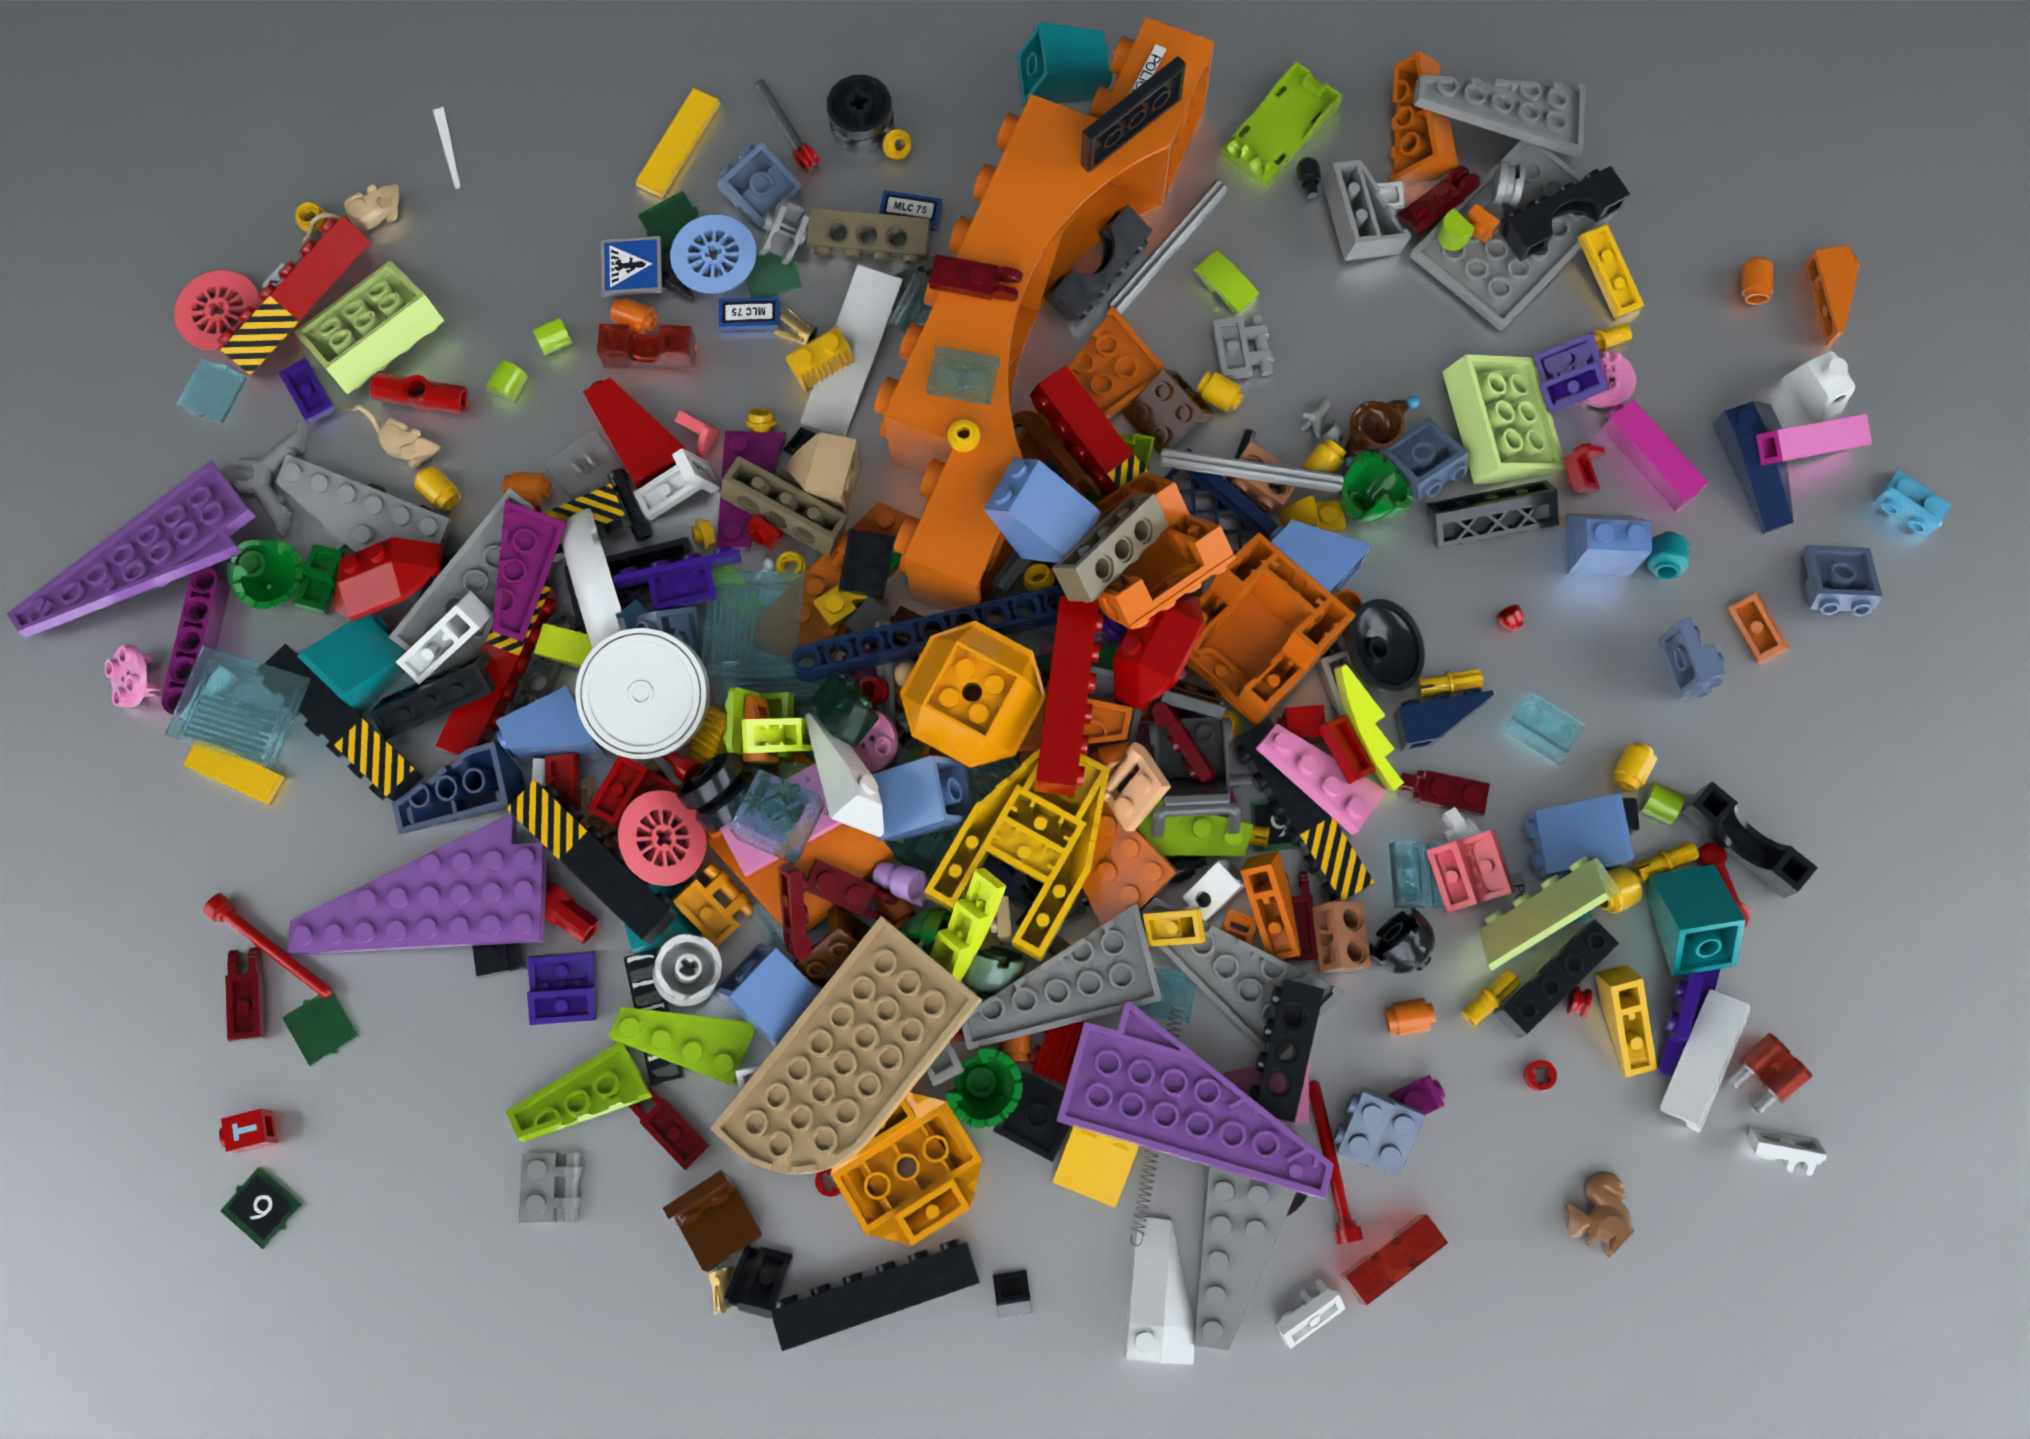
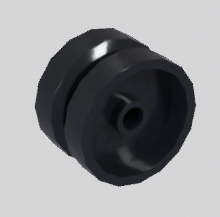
[827,75,894,154]
[677,750,762,832]

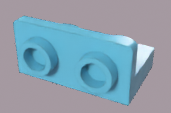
[1874,469,1952,537]

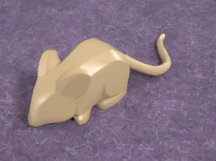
[302,183,399,243]
[346,405,440,468]

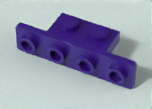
[612,546,742,611]
[1658,969,1721,1077]

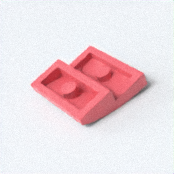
[1426,829,1516,913]

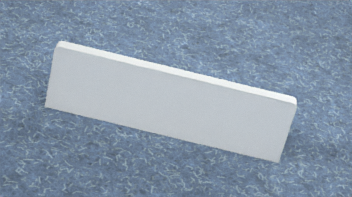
[1660,990,1750,1133]

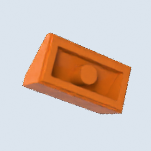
[1727,592,1790,663]

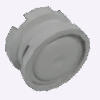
[1491,161,1525,208]

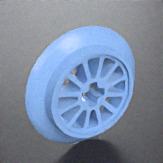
[670,214,757,294]

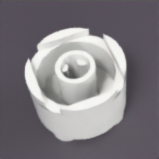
[653,934,722,1007]

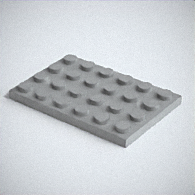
[1409,140,1615,332]

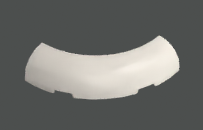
[561,508,627,649]

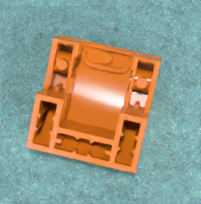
[1091,472,1236,630]
[1186,532,1356,726]
[706,752,895,934]

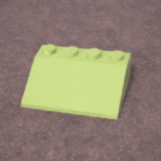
[294,260,444,394]
[1442,355,1567,484]
[1480,856,1620,971]

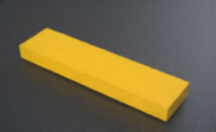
[635,88,720,199]

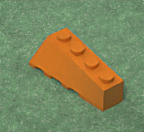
[1390,51,1459,184]

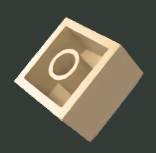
[777,432,862,515]

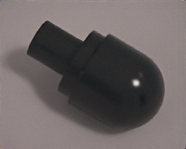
[1296,157,1322,199]
[1168,856,1207,884]

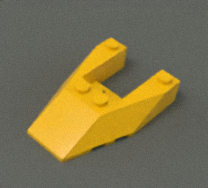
[924,748,1110,962]

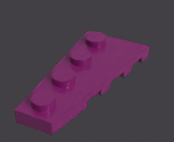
[717,431,787,552]
[492,500,567,642]

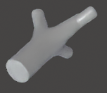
[1301,397,1332,439]

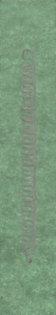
[1130,992,1187,1247]

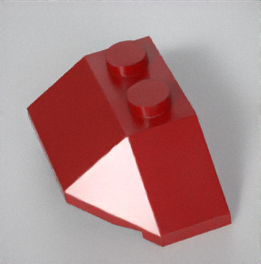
[333,537,443,621]
[1113,593,1205,711]

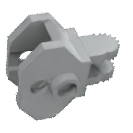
[759,197,811,265]

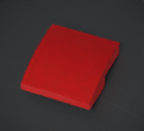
[587,755,680,844]

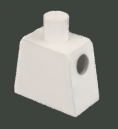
[1785,351,1855,423]
[1183,858,1245,921]

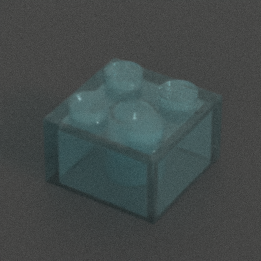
[729,769,825,865]

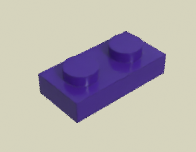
[278,358,337,425]

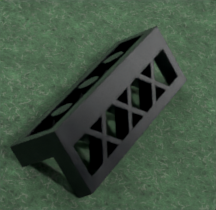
[1426,480,1559,549]
[369,651,496,740]

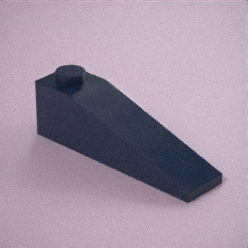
[1713,401,1794,534]
[392,741,526,834]

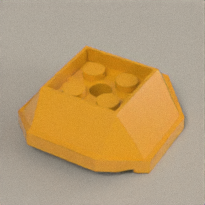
[900,621,1046,768]
[831,1092,983,1246]

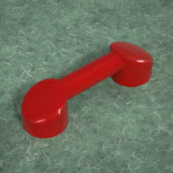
[1696,843,1751,928]

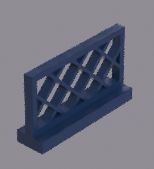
[1164,447,1279,554]

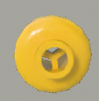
[1598,866,1642,914]

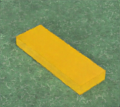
[1577,224,1645,319]
[182,740,285,806]

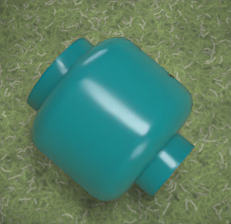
[1646,531,1690,580]

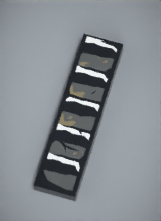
[623,949,685,1086]

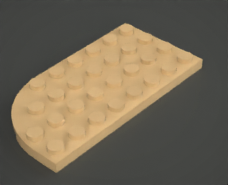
[710,916,982,1175]

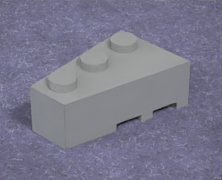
[1322,160,1412,261]

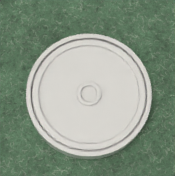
[575,628,710,759]

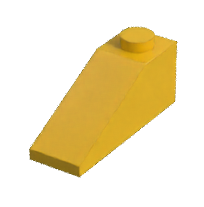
[1595,965,1657,1077]

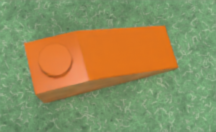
[1804,245,1859,346]
[1240,851,1301,959]

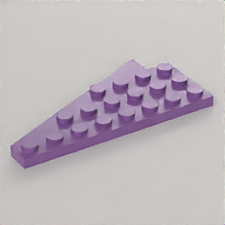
[7,460,256,638]
[288,815,547,955]
[1057,1001,1334,1200]

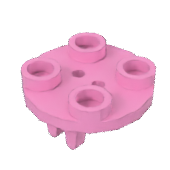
[1581,350,1637,409]
[105,644,161,708]
[839,709,898,774]

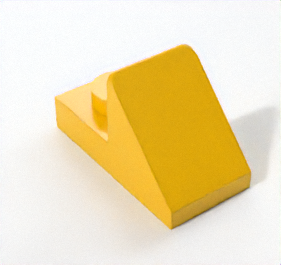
[1278,496,1346,534]
[1143,905,1206,947]

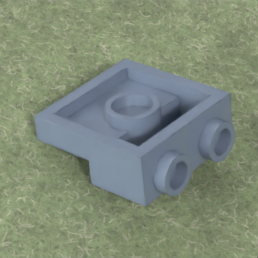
[717,141,803,228]
[1379,417,1469,500]
[1803,545,1882,616]
[635,606,708,668]
[1659,617,1725,698]
[1333,1086,1426,1177]

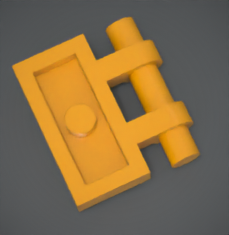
[672,862,756,948]

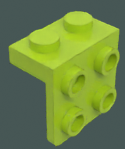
[724,687,794,759]

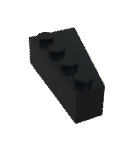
[564,537,695,634]

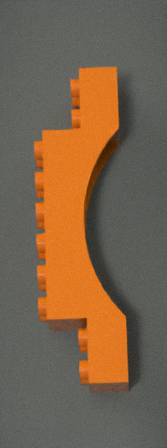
[874,17,1215,611]

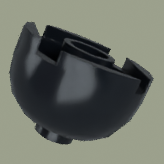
[1369,908,1435,974]

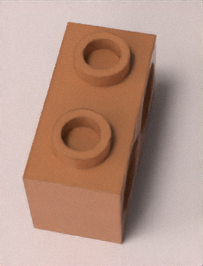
[1225,442,1295,514]
[1312,901,1372,972]

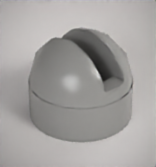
[1318,420,1344,445]

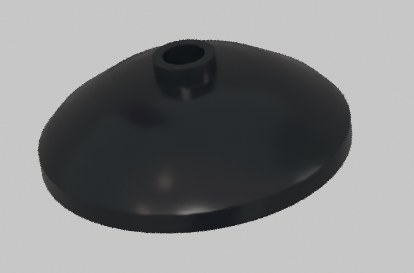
[1346,599,1425,693]

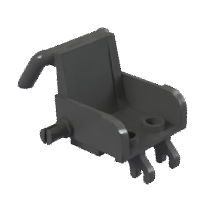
[1130,713,1252,838]

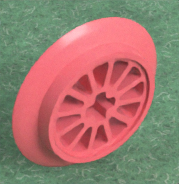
[174,270,261,350]
[618,790,707,886]

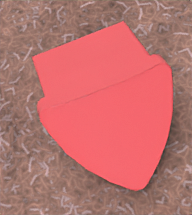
[675,410,722,459]

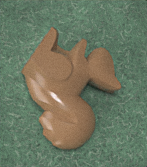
[1565,1171,1635,1257]

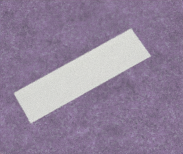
[800,265,903,437]

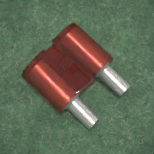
[1727,1033,1813,1115]

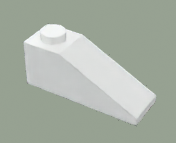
[396,591,494,684]

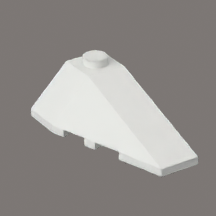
[805,713,884,837]
[1124,1216,1196,1365]

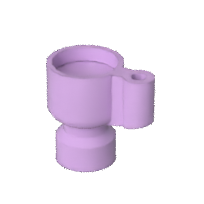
[873,861,930,908]

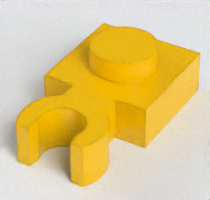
[813,584,868,630]

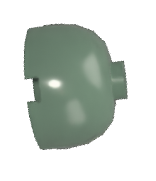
[962,945,1027,1000]

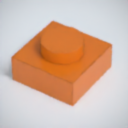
[1466,203,1500,244]

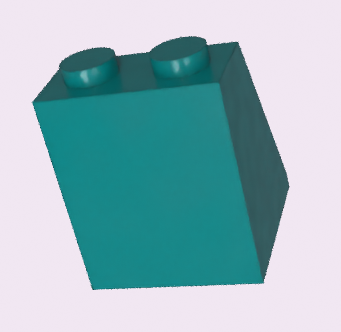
[1017,22,1112,106]
[297,615,406,715]
[1647,865,1746,976]

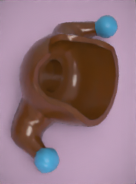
[1344,395,1420,468]

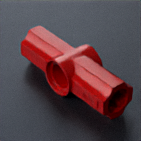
[370,372,469,414]
[545,881,601,945]

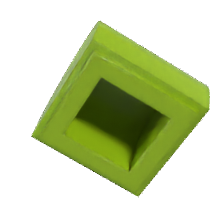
[1438,208,1475,251]
[533,318,573,356]
[485,360,529,403]
[1639,781,1685,825]

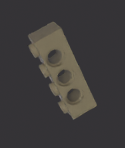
[806,207,932,264]
[720,456,849,557]
[1052,493,1169,603]

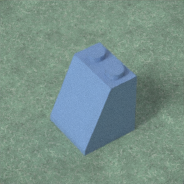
[984,458,1101,563]
[1566,513,1652,576]
[1269,520,1371,596]
[496,686,607,763]
[872,755,974,841]
[1525,793,1635,879]
[713,944,820,1048]

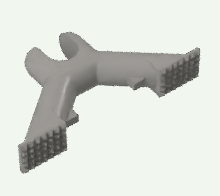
[231,422,310,538]

